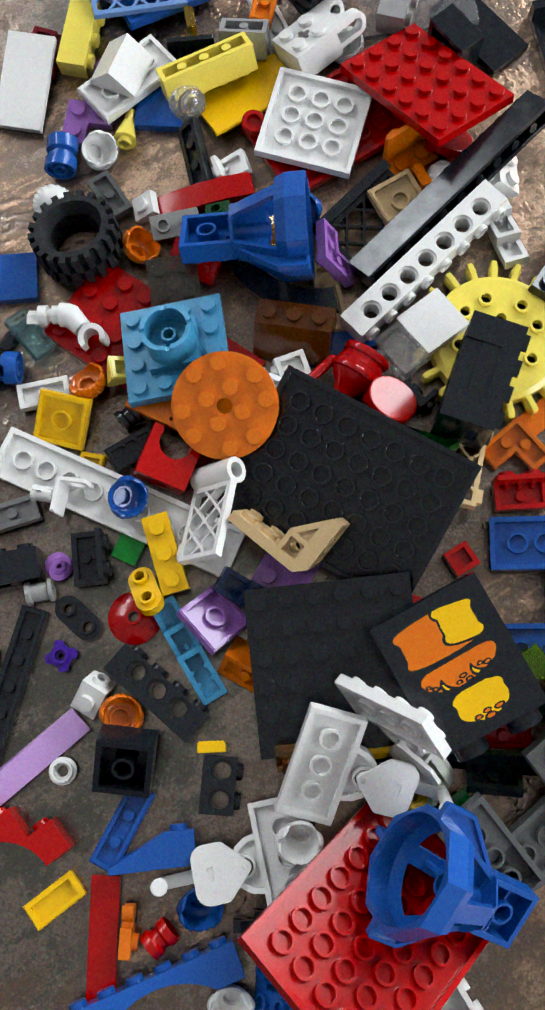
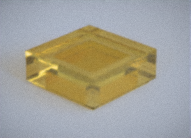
[183,6,197,36]

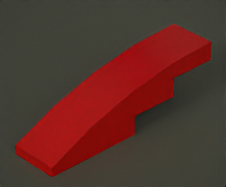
[157,172,255,214]

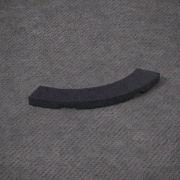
[227,260,339,313]

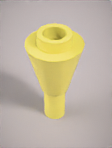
[113,108,136,150]

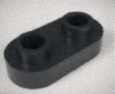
[55,595,103,641]

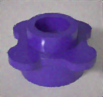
[45,640,78,672]

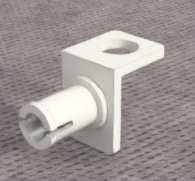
[30,476,95,517]

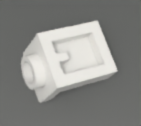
[270,348,311,377]

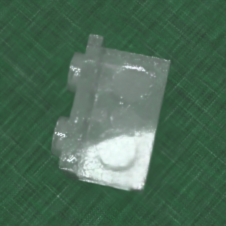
[374,321,431,382]

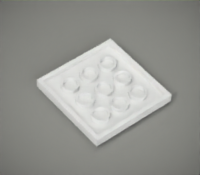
[254,67,373,179]

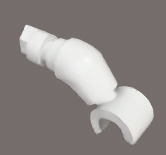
[26,302,110,351]

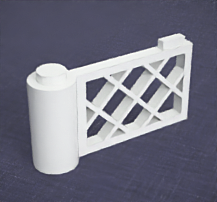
[176,456,246,566]

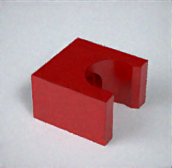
[132,422,200,496]

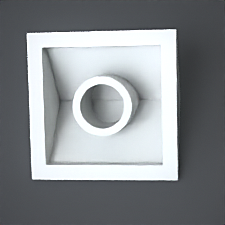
[90,33,154,99]

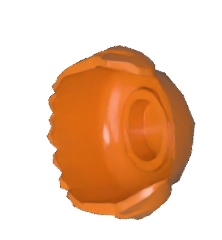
[122,225,161,264]
[68,362,107,399]
[99,693,144,728]

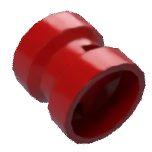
[140,916,181,960]

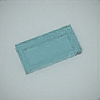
[4,308,57,362]

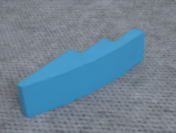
[153,594,228,705]

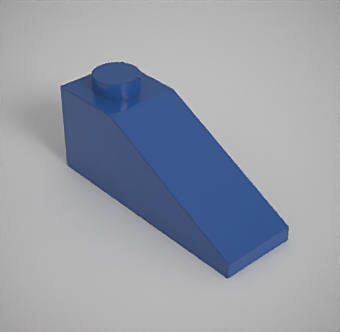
[108,822,195,876]

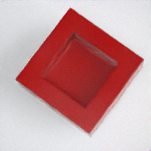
[442,540,481,578]

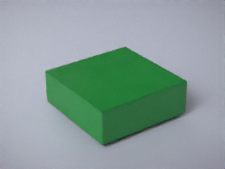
[111,533,147,568]

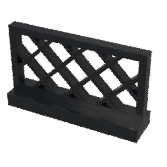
[313,159,394,261]

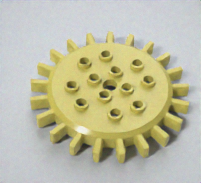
[410,261,545,423]

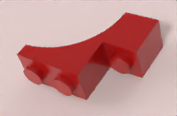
[0,806,76,866]

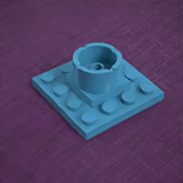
[120,293,229,408]

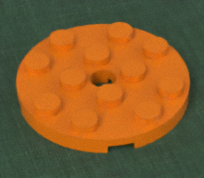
[171,351,279,460]

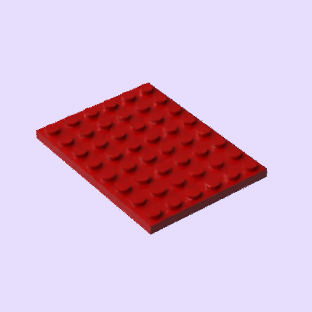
[236,802,489,1010]

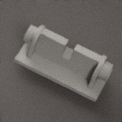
[149,207,199,242]

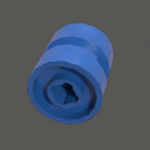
[44,131,79,180]
[0,351,24,385]

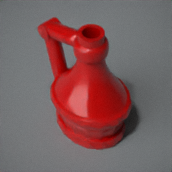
[308,339,389,399]

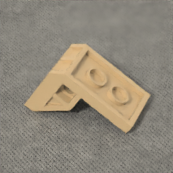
[227,509,350,572]

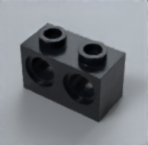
[198,754,244,817]

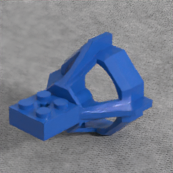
[179,170,315,282]
[365,801,540,949]

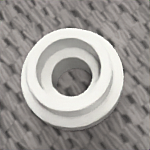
[49,757,77,786]

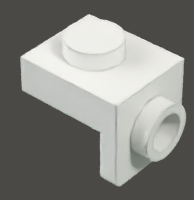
[210,148,252,178]
[70,670,117,720]

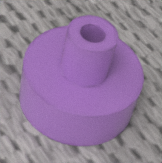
[44,552,73,581]

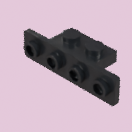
[446,749,538,798]

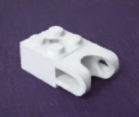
[272,0,366,75]

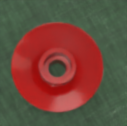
[108,592,160,645]

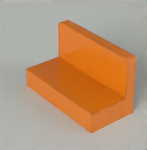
[217,636,254,693]

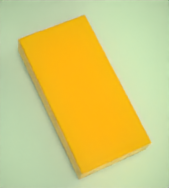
[23,869,88,931]

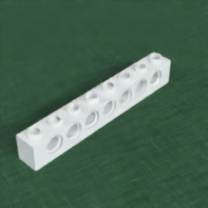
[340,179,508,343]

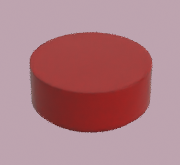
[241,110,265,137]

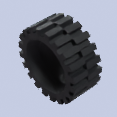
[27,190,123,286]

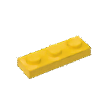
[141,511,190,597]

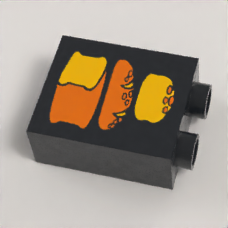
[369,572,545,763]

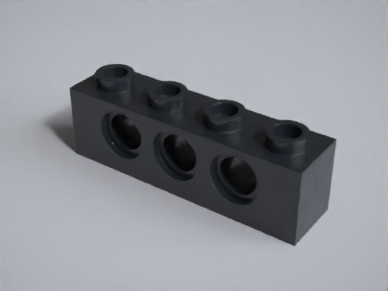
[103,643,210,743]

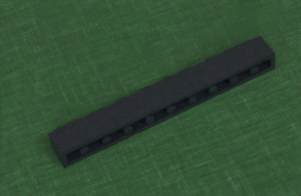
[349,90,545,287]

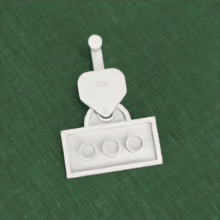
[334,673,454,807]
[275,701,453,826]
[150,797,310,907]

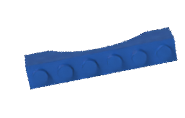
[68,936,246,1010]

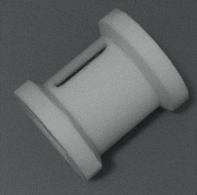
[24,577,57,606]

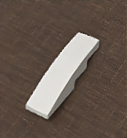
[479,192,530,270]

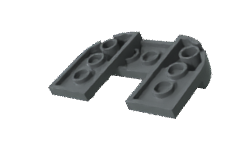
[435,731,545,891]

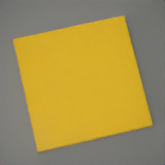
[33,388,93,451]

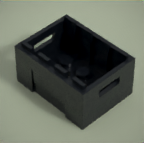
[430,310,531,450]

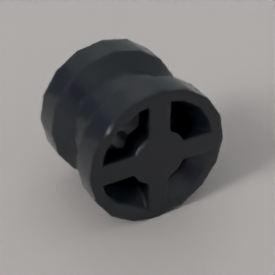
[113,407,146,434]

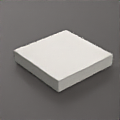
[396,288,469,358]

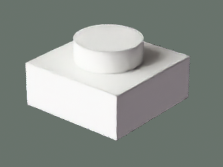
[132,189,160,225]

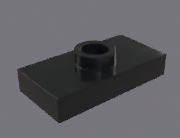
[103,425,162,473]

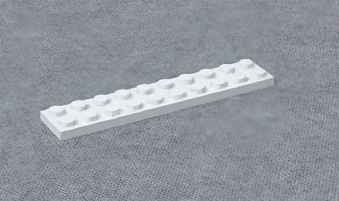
[0,427,246,577]

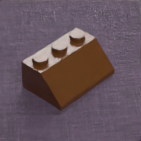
[253,298,337,366]

